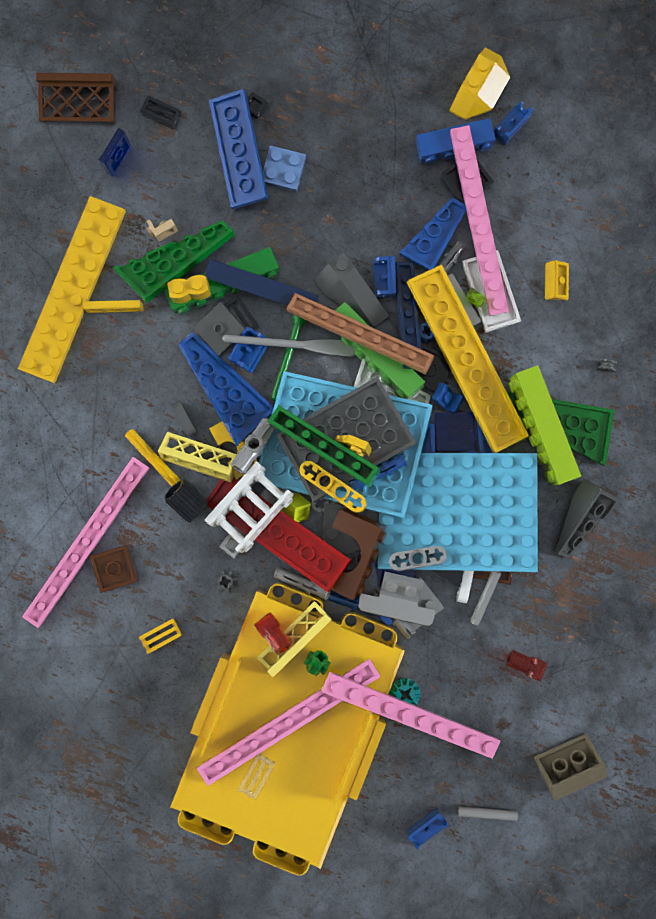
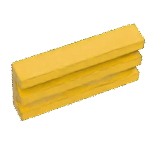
[139,618,183,654]

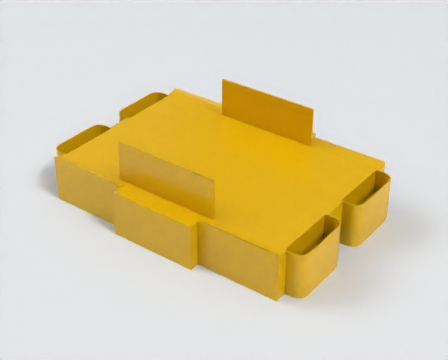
[170,582,405,876]

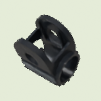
[165,479,208,523]

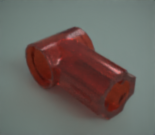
[254,612,292,655]
[506,649,548,682]

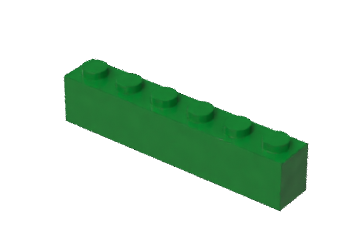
[164,247,280,315]
[268,405,380,488]

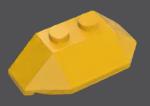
[449,47,510,120]

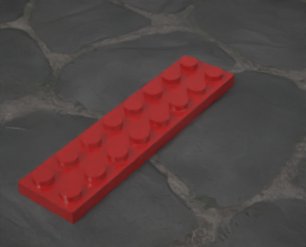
[206,478,351,592]

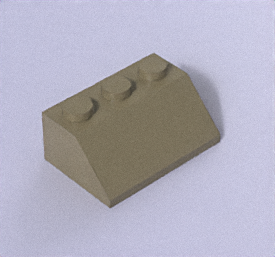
[534,733,608,801]

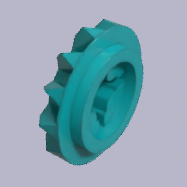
[390,678,421,705]

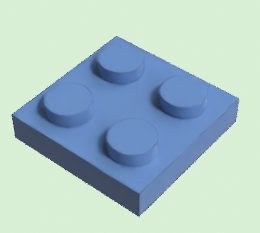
[263,145,306,192]

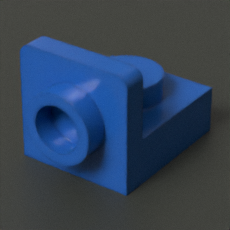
[431,382,464,413]

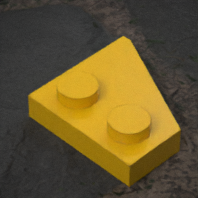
[335,435,372,457]

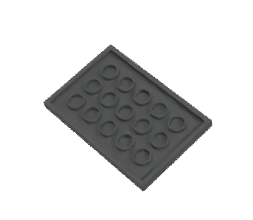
[276,377,417,502]

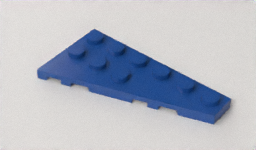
[179,332,274,446]

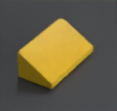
[545,260,569,301]

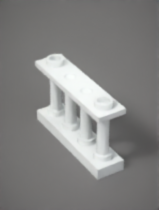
[205,461,294,553]

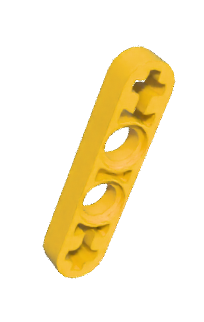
[300,461,367,513]

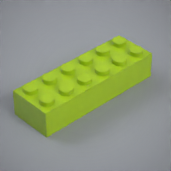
[508,365,581,486]

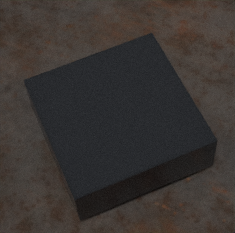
[247,92,268,119]

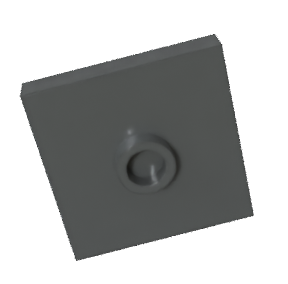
[194,302,245,356]

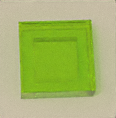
[465,287,487,308]

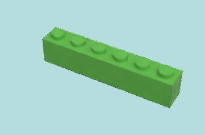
[335,302,425,400]

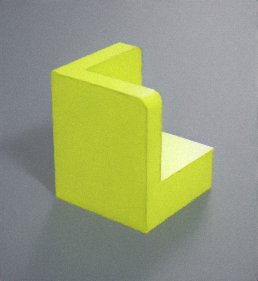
[281,492,311,523]

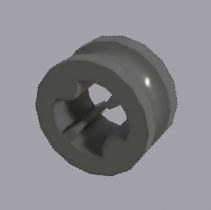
[598,359,617,372]

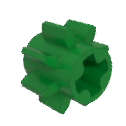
[304,650,331,676]

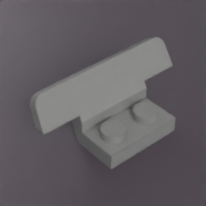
[358,572,436,626]

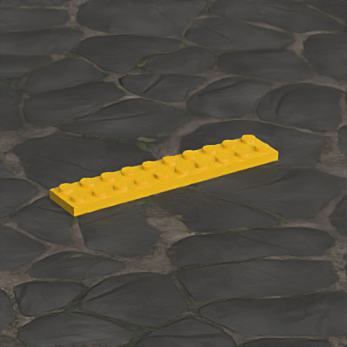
[18,196,126,384]
[407,265,529,453]

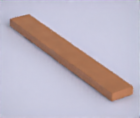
[287,293,434,374]

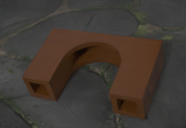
[331,508,387,600]

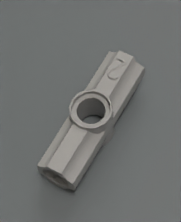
[231,418,276,474]

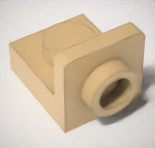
[146,219,178,242]

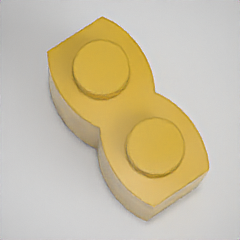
[167,275,211,303]

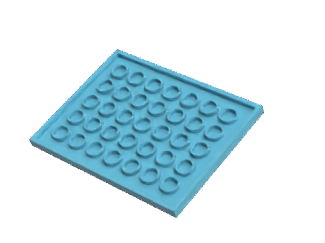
[257,371,433,519]
[377,453,538,573]

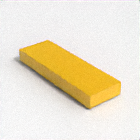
[83,300,144,313]

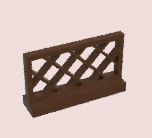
[36,72,115,123]

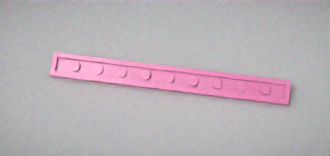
[450,125,509,316]
[22,457,150,628]
[197,659,380,786]
[322,672,500,759]

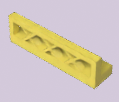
[158,432,237,483]
[257,601,331,677]

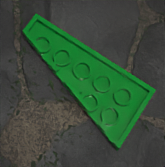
[113,220,235,303]
[506,391,614,466]

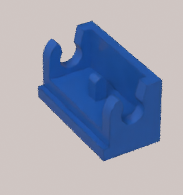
[493,101,534,145]
[373,256,396,298]
[228,326,268,373]
[406,808,449,850]

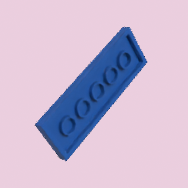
[209,89,268,209]

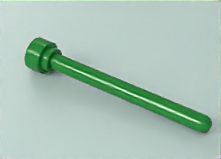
[271,314,307,401]

